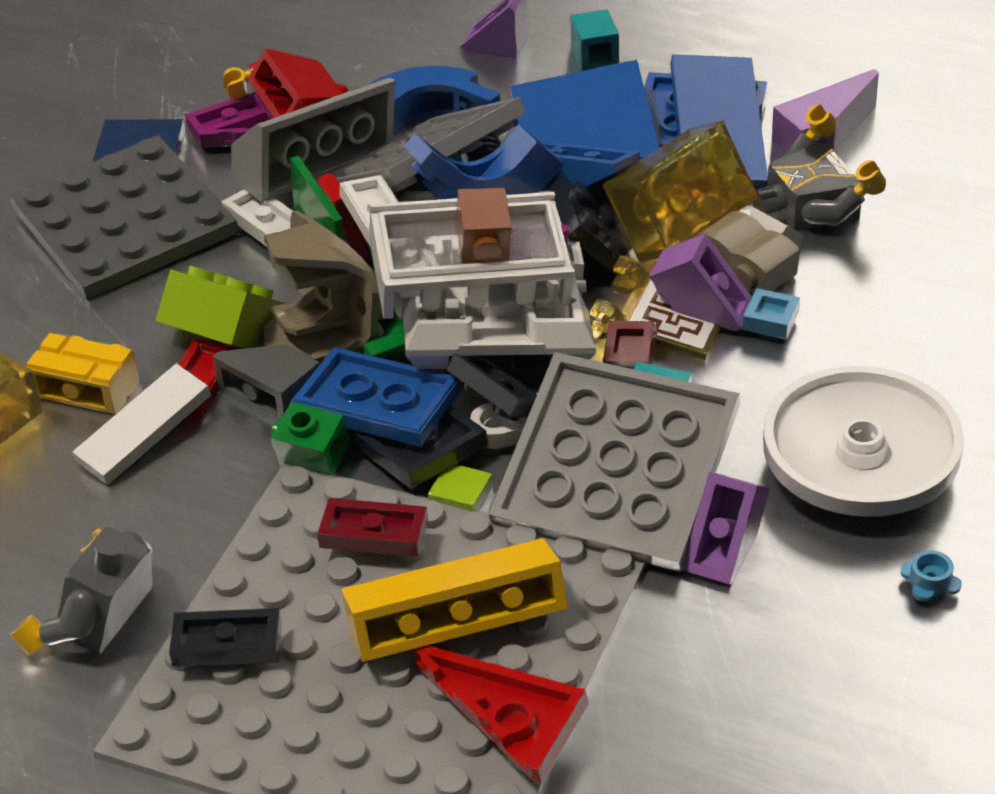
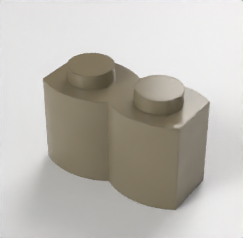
[698,211,800,296]

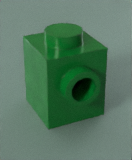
[270,402,351,475]

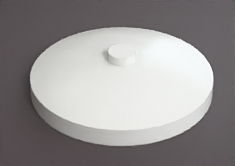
[763,366,964,517]

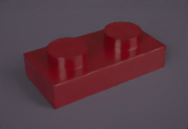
[317,498,428,557]

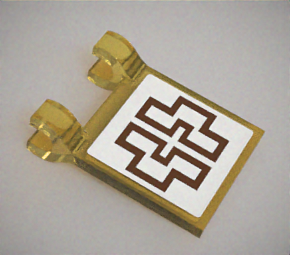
[590,256,721,361]

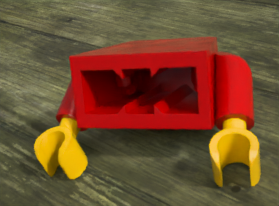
[223,48,349,118]

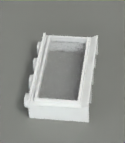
[369,192,575,319]

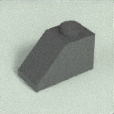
[213,344,319,422]

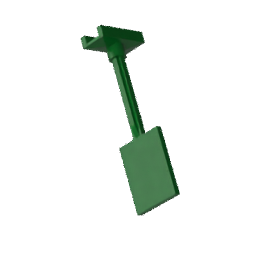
[290,156,452,366]

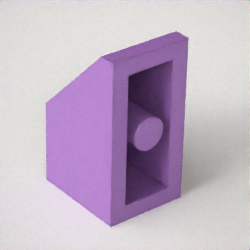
[649,233,752,331]
[682,471,770,584]

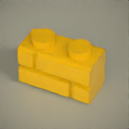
[26,333,140,415]

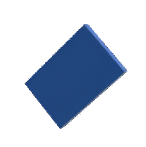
[291,347,461,447]

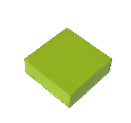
[428,464,493,512]

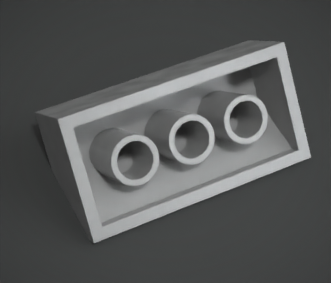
[231,77,395,202]

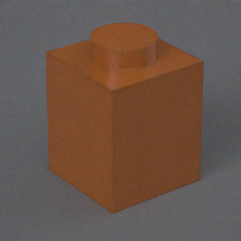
[456,188,512,264]

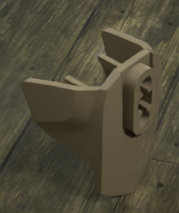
[263,211,383,365]

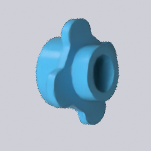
[900,550,962,601]

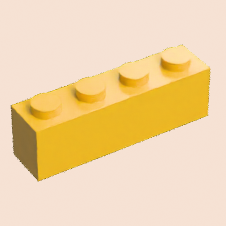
[341,538,568,662]

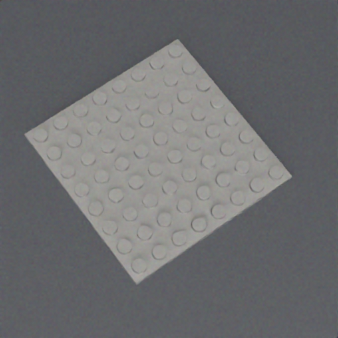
[93,463,647,794]

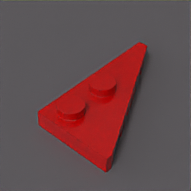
[413,645,589,784]

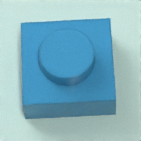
[743,288,800,339]

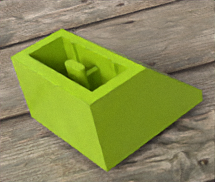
[155,266,285,349]

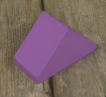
[460,0,528,59]

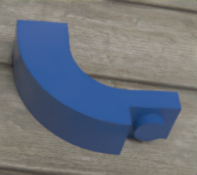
[368,66,501,137]
[404,124,565,200]

